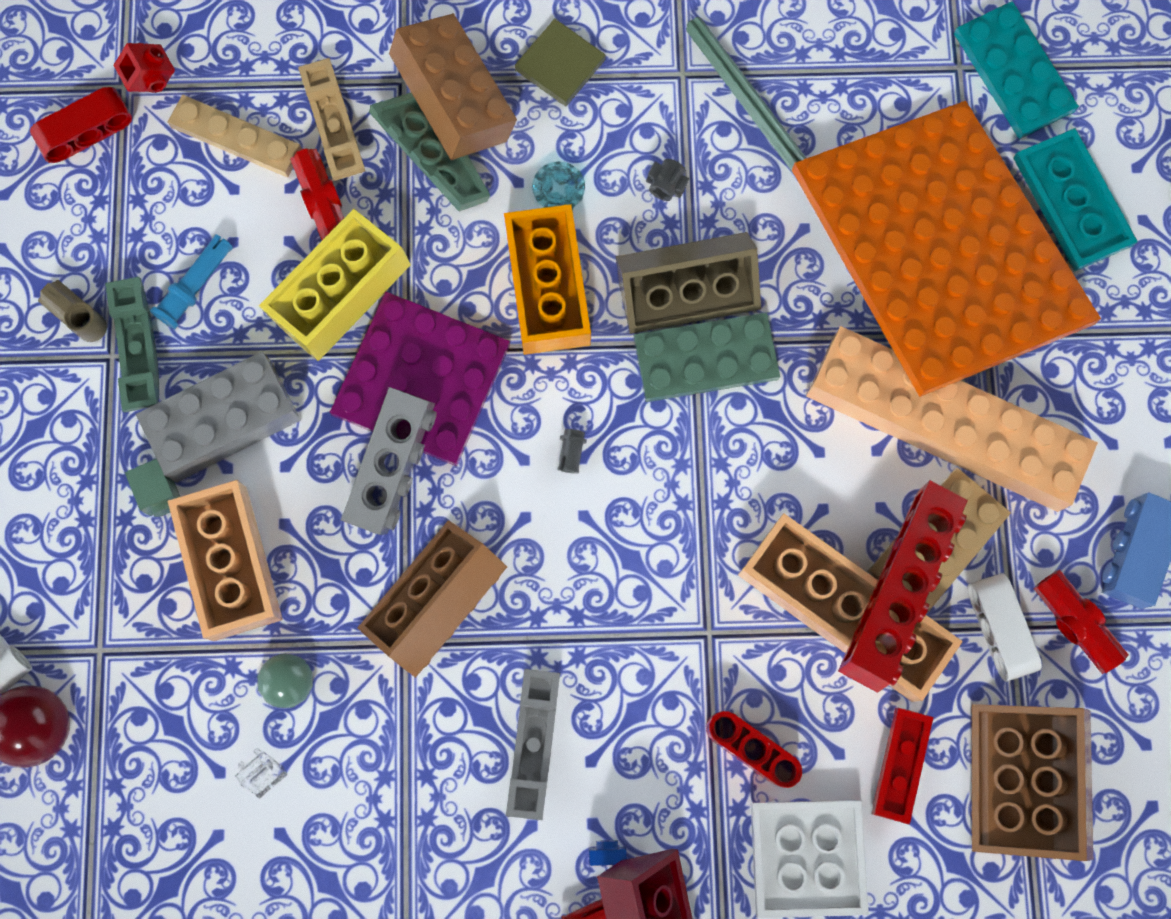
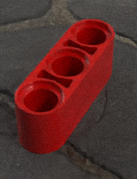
[30,87,132,163]
[706,711,802,788]

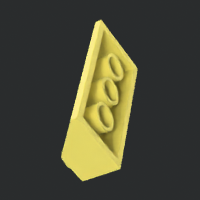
[259,209,411,361]

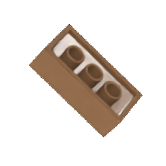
[357,520,508,678]

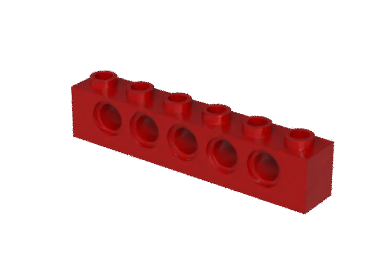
[838,480,968,693]

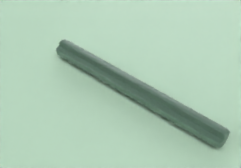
[686,17,806,173]

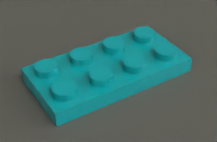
[954,1,1079,140]
[1013,128,1138,272]

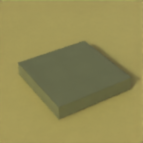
[515,18,606,107]

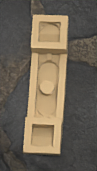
[298,58,366,181]

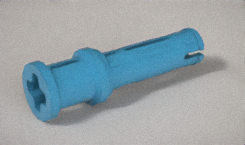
[150,234,233,329]

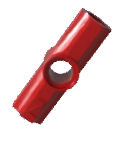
[290,148,344,240]
[1033,569,1129,674]

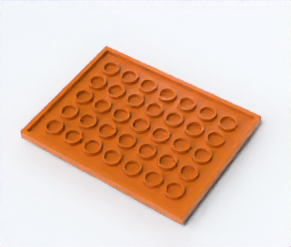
[792,100,1101,397]

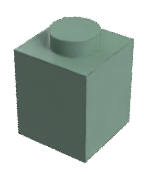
[124,458,181,517]

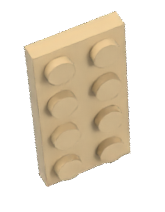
[867,467,1011,613]

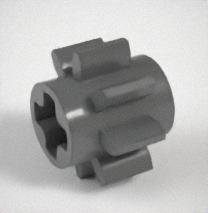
[646,159,689,201]

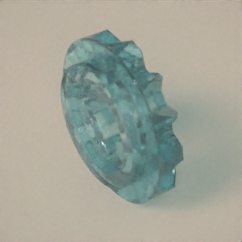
[532,161,585,210]

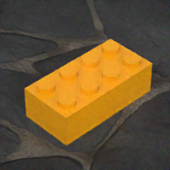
[504,204,591,355]

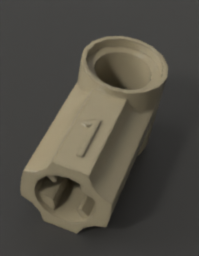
[38,280,107,342]

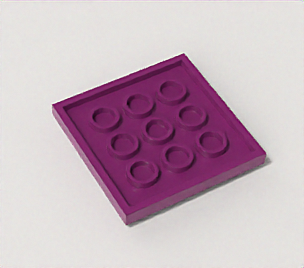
[329,291,510,466]

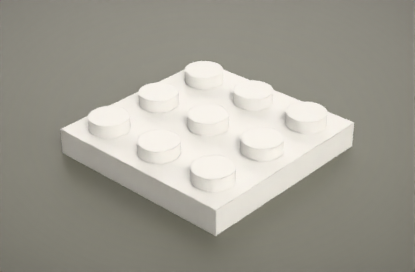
[751,800,869,918]

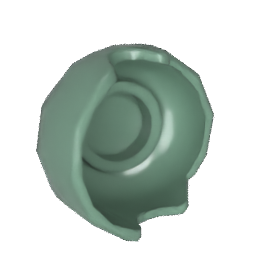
[257,654,313,708]

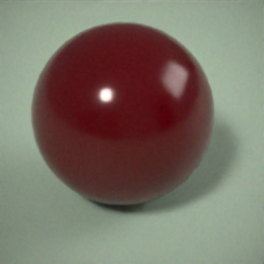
[0,685,70,768]

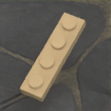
[167,94,302,178]

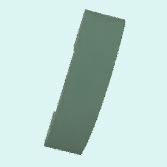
[105,277,160,413]

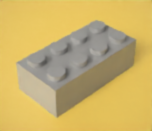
[135,351,301,483]

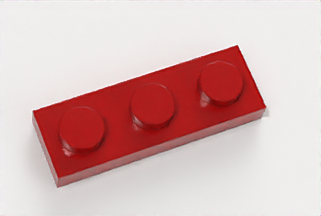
[871,707,934,825]

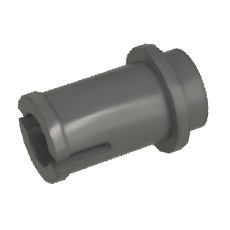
[557,429,587,474]

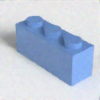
[1101,492,1171,609]

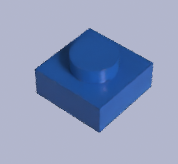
[589,840,627,866]

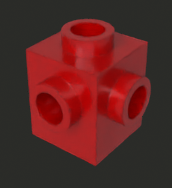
[113,43,175,93]

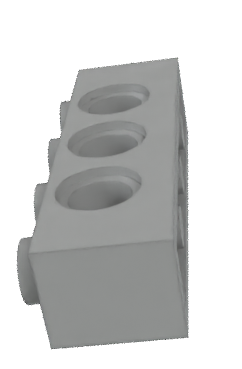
[341,387,437,535]

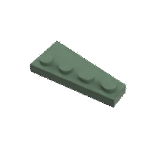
[369,93,490,212]

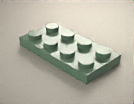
[634,312,780,402]

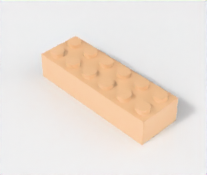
[738,513,963,702]

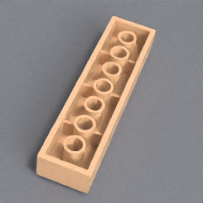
[806,326,1098,512]

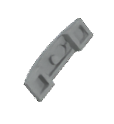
[506,669,560,821]

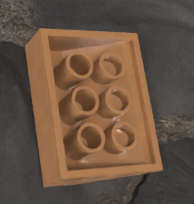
[972,704,1094,861]

